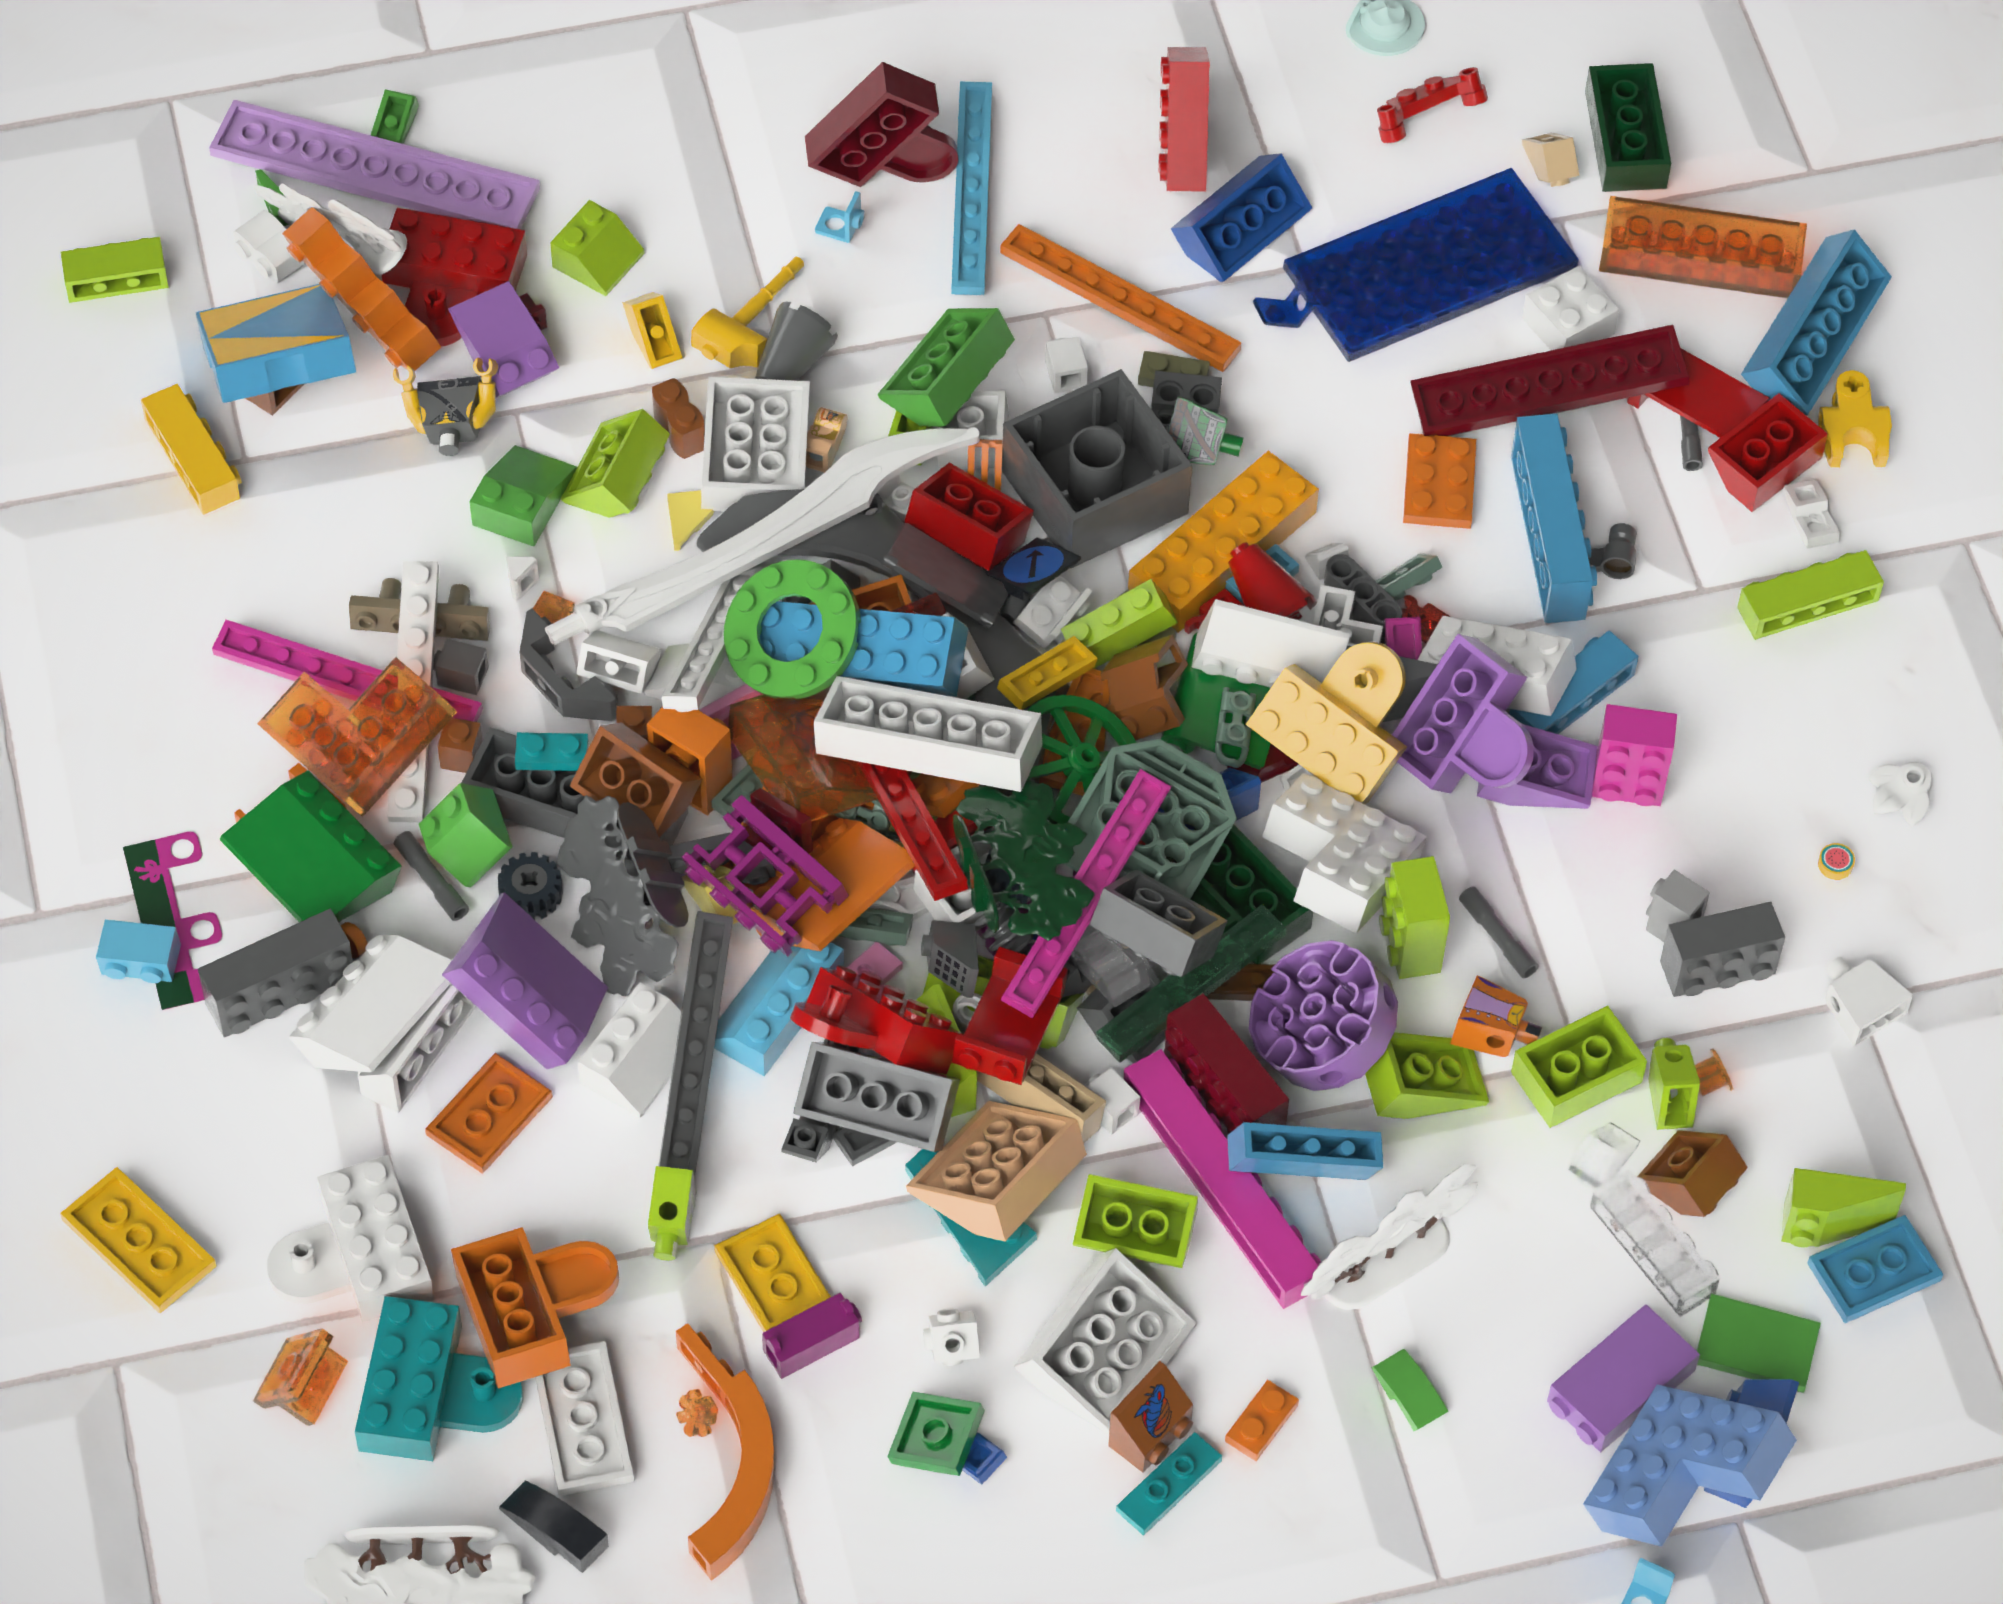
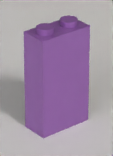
[1547,1304,1700,1453]

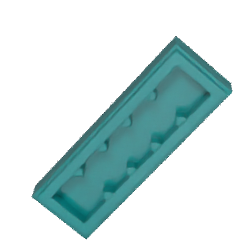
[1116,1432,1222,1536]

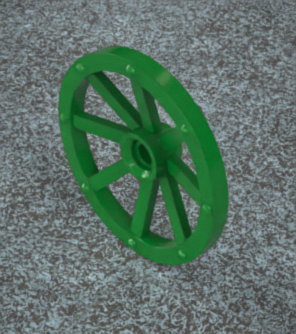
[1026,695,1137,824]

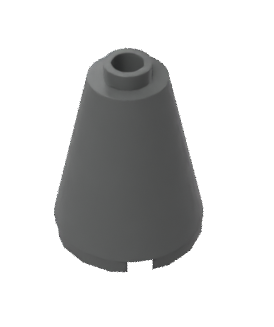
[755,301,838,381]

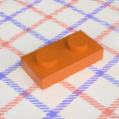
[1225,1379,1299,1462]

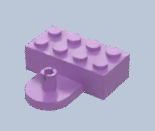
[1392,634,1534,794]

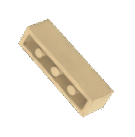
[976,1053,1106,1143]

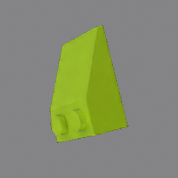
[1365,1032,1489,1119]
[1781,1168,1906,1248]

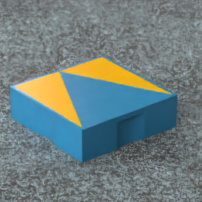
[195,284,356,403]

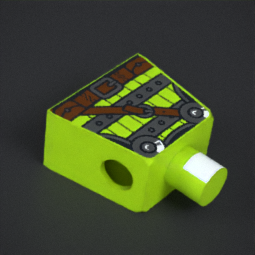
[648,1166,697,1261]

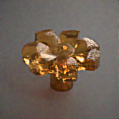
[676,1389,718,1437]

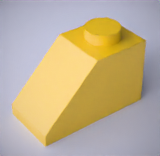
[622,292,683,369]

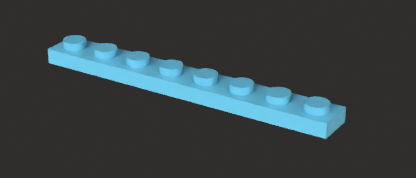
[951,81,992,295]

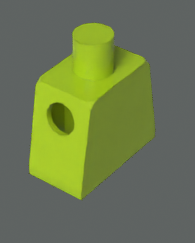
[1648,1038,1700,1130]

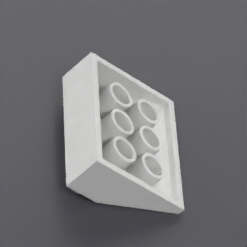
[701,376,810,511]
[289,935,452,1072]
[1014,1248,1197,1435]

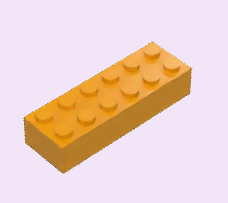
[1128,450,1319,633]

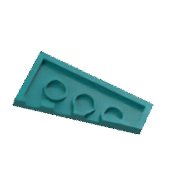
[905,1149,1037,1287]

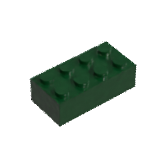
[1585,63,1672,192]

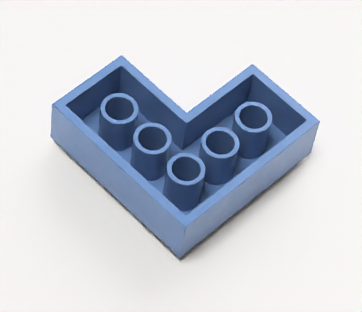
[1583,1384,1797,1547]

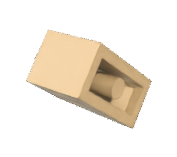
[1522,132,1580,187]

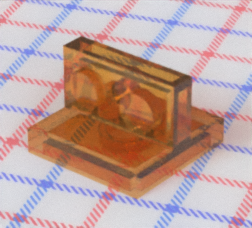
[252,1328,348,1426]

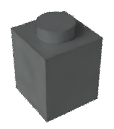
[433,638,489,696]

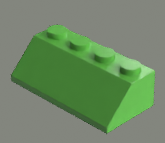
[877,308,1015,427]

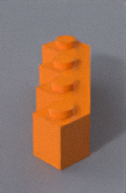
[282,207,441,371]

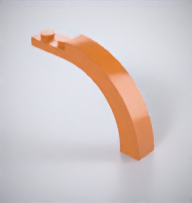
[676,1323,775,1581]

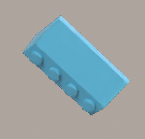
[714,942,844,1077]

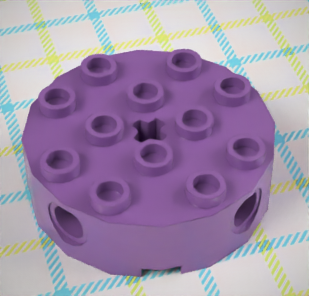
[1248,940,1398,1091]

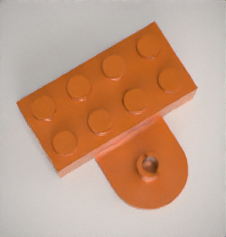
[451,1227,619,1389]

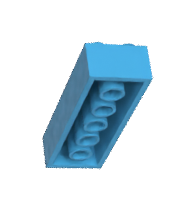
[1741,229,1892,415]
[1510,414,1597,623]
[760,601,969,697]

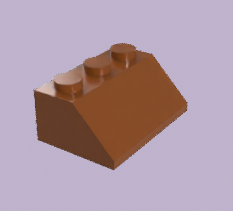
[570,723,703,838]

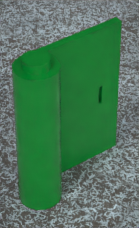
[1160,632,1271,770]

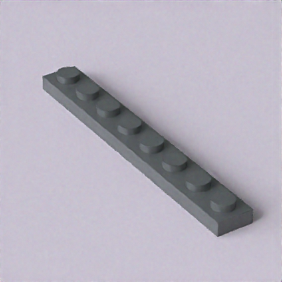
[658,911,733,1180]

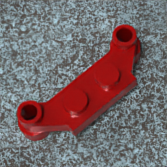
[1377,67,1488,143]

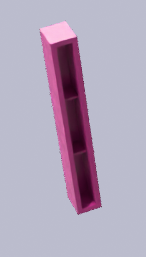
[1123,1049,1321,1309]

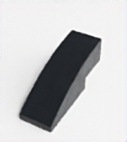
[499,1480,609,1573]

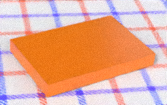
[425,1052,553,1174]

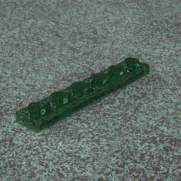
[1096,904,1286,1063]

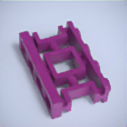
[681,795,849,957]

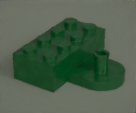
[1166,824,1313,964]

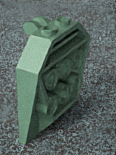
[1064,739,1237,899]

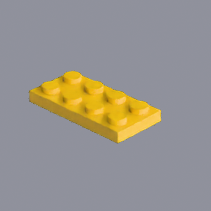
[60,1167,217,1314]

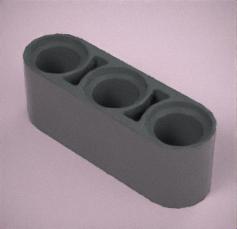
[1324,554,1402,644]

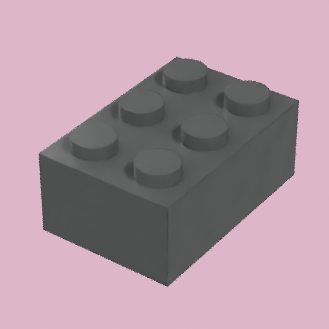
[1090,869,1228,977]
[1660,901,1786,997]

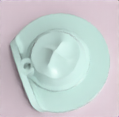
[1345,0,1425,56]

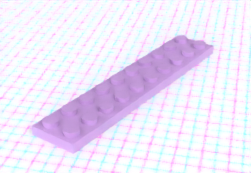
[209,100,540,230]

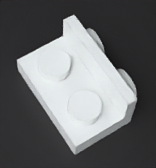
[1013,575,1093,649]

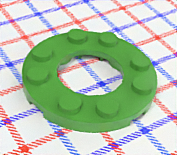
[724,559,861,699]

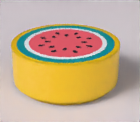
[1818,843,1855,880]

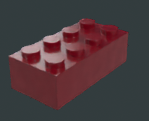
[1163,993,1290,1134]

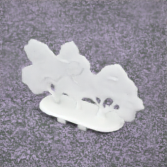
[253,183,407,276]

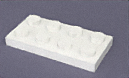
[535,1341,634,1497]

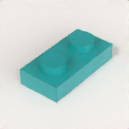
[515,732,589,771]

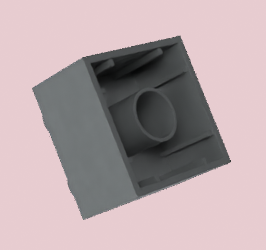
[1002,369,1192,569]

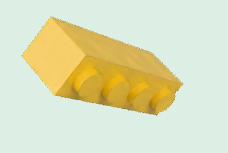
[141,383,242,515]

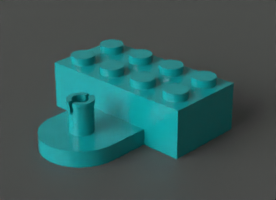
[354,1296,523,1462]

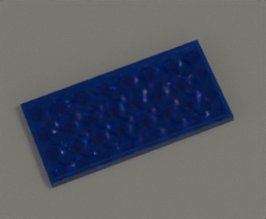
[1283,167,1579,362]

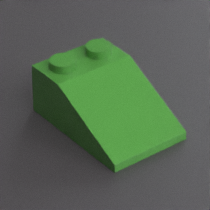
[469,445,577,547]

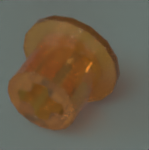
[1695,1048,1734,1097]

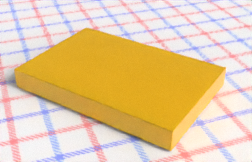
[714,1213,831,1332]

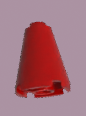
[1228,542,1317,620]

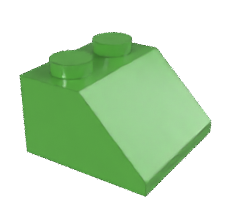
[418,783,513,888]

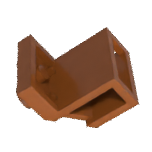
[1100,634,1188,740]

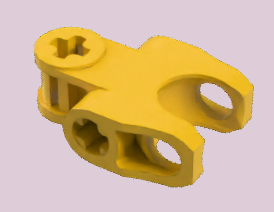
[1818,370,1892,468]

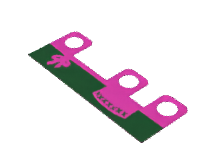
[123,832,222,1010]

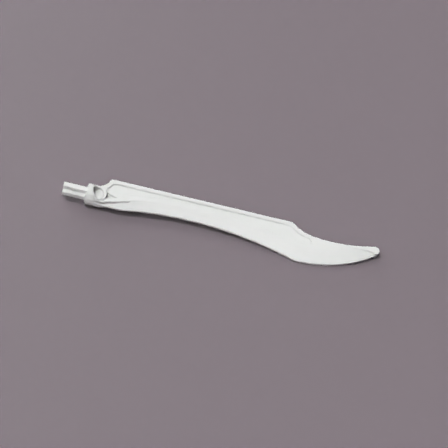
[545,427,980,645]

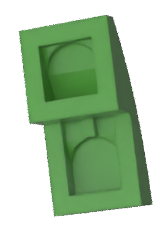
[1371,1349,1449,1431]

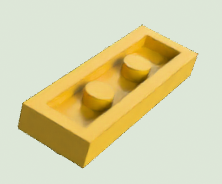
[997,636,1098,710]

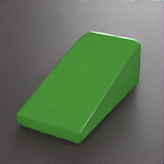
[371,89,419,144]

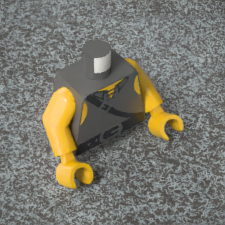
[393,358,498,456]

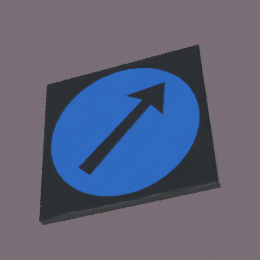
[986,537,1081,600]

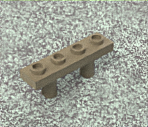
[349,578,490,641]

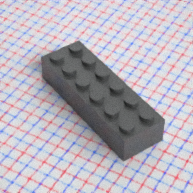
[461,727,688,861]

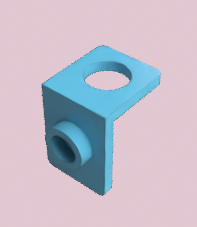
[815,191,865,243]
[1621,1558,1675,1604]

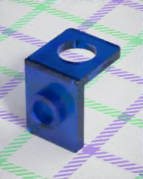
[1252,279,1318,328]

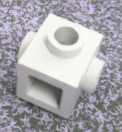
[923,1308,980,1366]

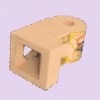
[806,407,848,473]

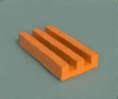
[967,439,1002,491]

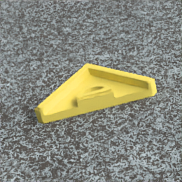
[667,490,715,551]

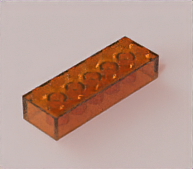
[1599,196,1807,298]

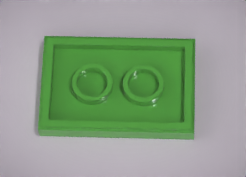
[1697,1294,1821,1393]

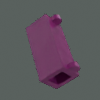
[762,1292,862,1379]

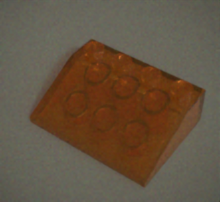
[728,695,878,822]

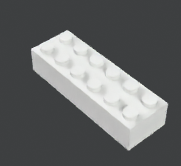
[814,676,1042,792]

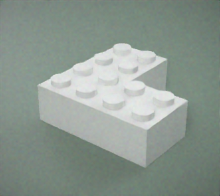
[1262,773,1427,934]

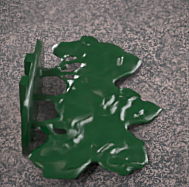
[953,780,1095,941]

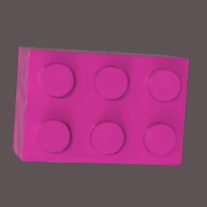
[1592,704,1678,807]

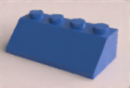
[1170,153,1313,282]

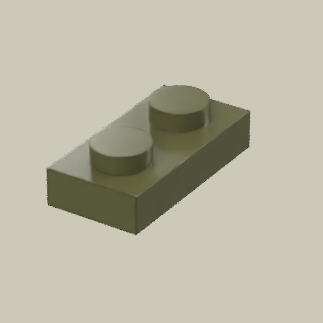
[1138,351,1210,387]

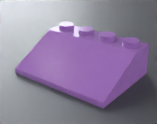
[442,892,608,1070]

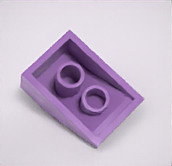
[448,281,559,399]
[1477,724,1598,809]

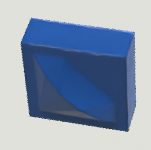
[962,1432,1007,1485]

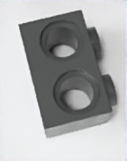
[1151,371,1222,426]

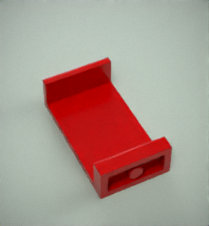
[1627,348,1769,438]
[952,947,1068,1085]

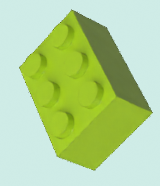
[1379,856,1450,979]
[1511,1005,1647,1128]

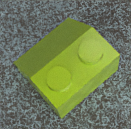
[550,199,645,297]

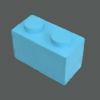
[96,919,181,983]

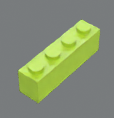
[1737,550,1884,640]

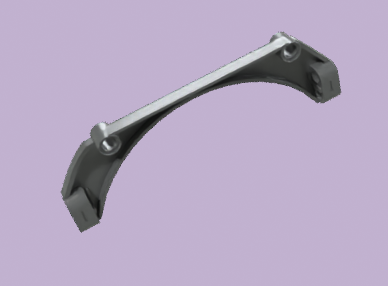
[696,489,1070,796]

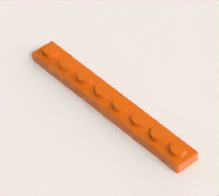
[1000,224,1242,372]

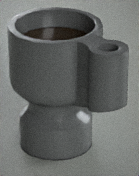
[1588,523,1637,580]

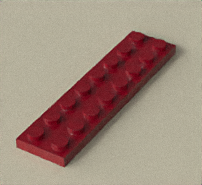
[1410,324,1689,436]

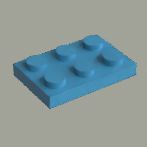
[1807,1215,1944,1324]

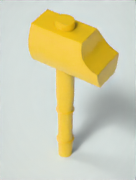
[691,256,804,368]

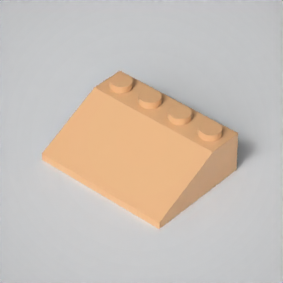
[906,1101,1087,1241]

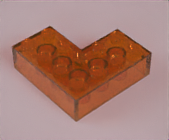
[257,657,457,818]

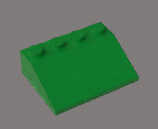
[220,770,402,922]

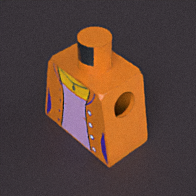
[1450,975,1543,1057]

